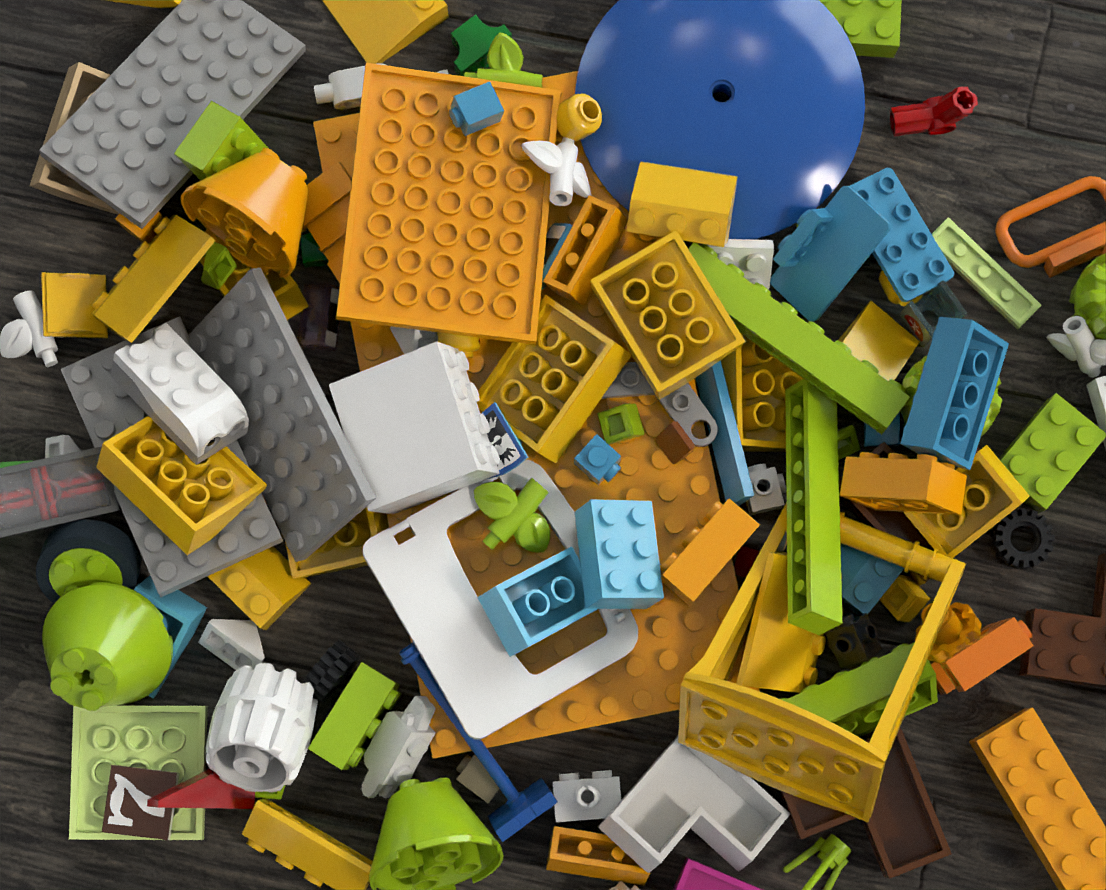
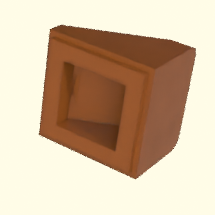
[655,421,695,464]

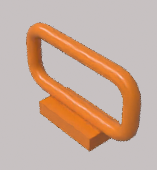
[995,176,1106,278]

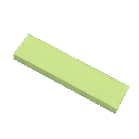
[932,217,1042,329]

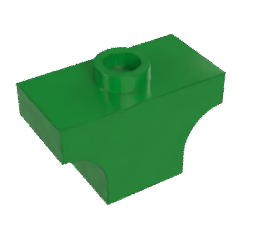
[451,14,512,76]

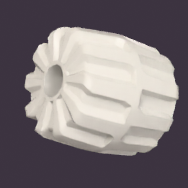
[205,663,318,793]

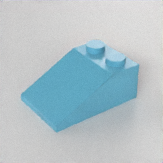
[134,575,207,698]

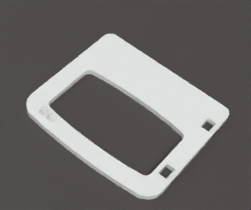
[363,460,638,740]

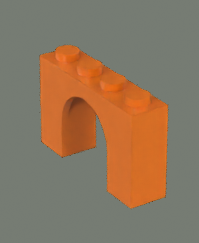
[930,617,1034,695]

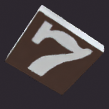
[102,765,179,840]

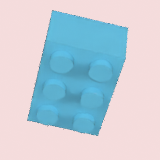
[575,499,664,609]
[477,546,597,657]

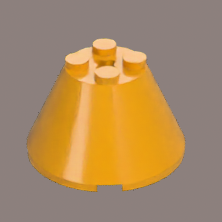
[181,148,309,278]

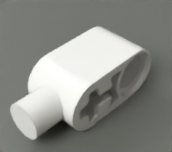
[314,63,386,109]

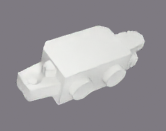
[361,696,436,798]

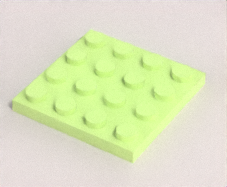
[69,705,208,840]

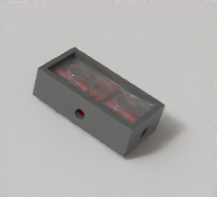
[0,446,120,539]

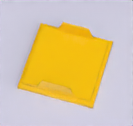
[41,272,108,338]

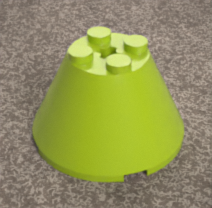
[42,582,173,711]
[369,778,504,890]

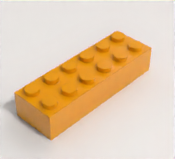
[969,707,1106,890]

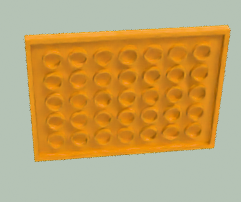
[336,63,560,344]

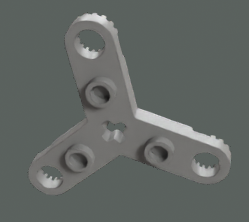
[601,362,717,447]

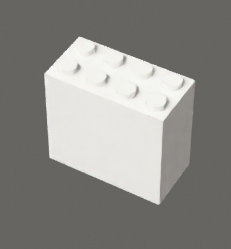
[329,342,500,514]

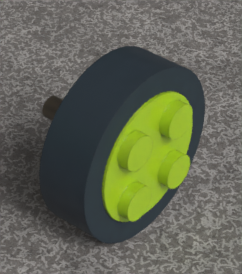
[36,519,141,604]

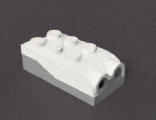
[110,323,249,465]

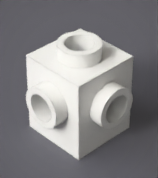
[746,464,786,516]

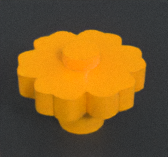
[915,602,982,663]

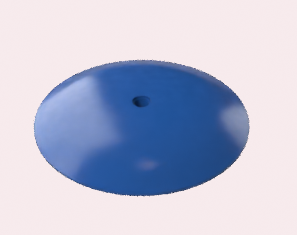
[575,0,865,240]

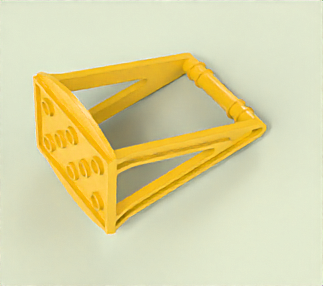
[678,502,966,823]

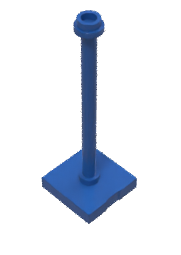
[399,643,558,842]

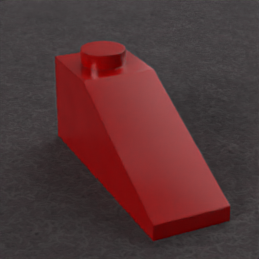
[147,769,255,809]

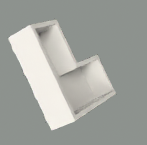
[598,735,790,873]

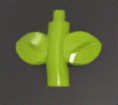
[464,32,543,88]
[474,478,550,553]

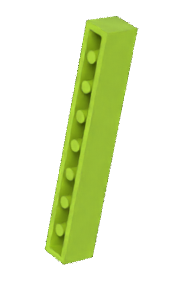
[689,242,910,435]
[785,379,843,635]

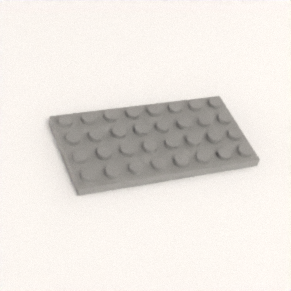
[39,0,306,229]
[189,268,376,562]
[61,316,283,597]

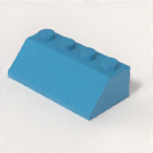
[900,317,1009,470]

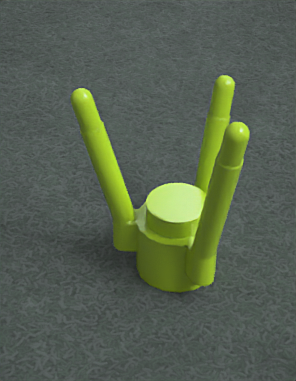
[783,834,851,890]

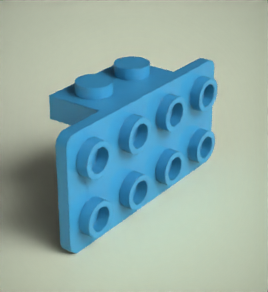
[850,168,954,302]
[770,186,891,322]

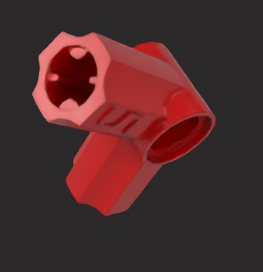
[889,87,978,137]

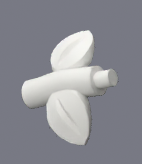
[521,137,591,206]
[0,291,63,367]
[1046,316,1106,378]

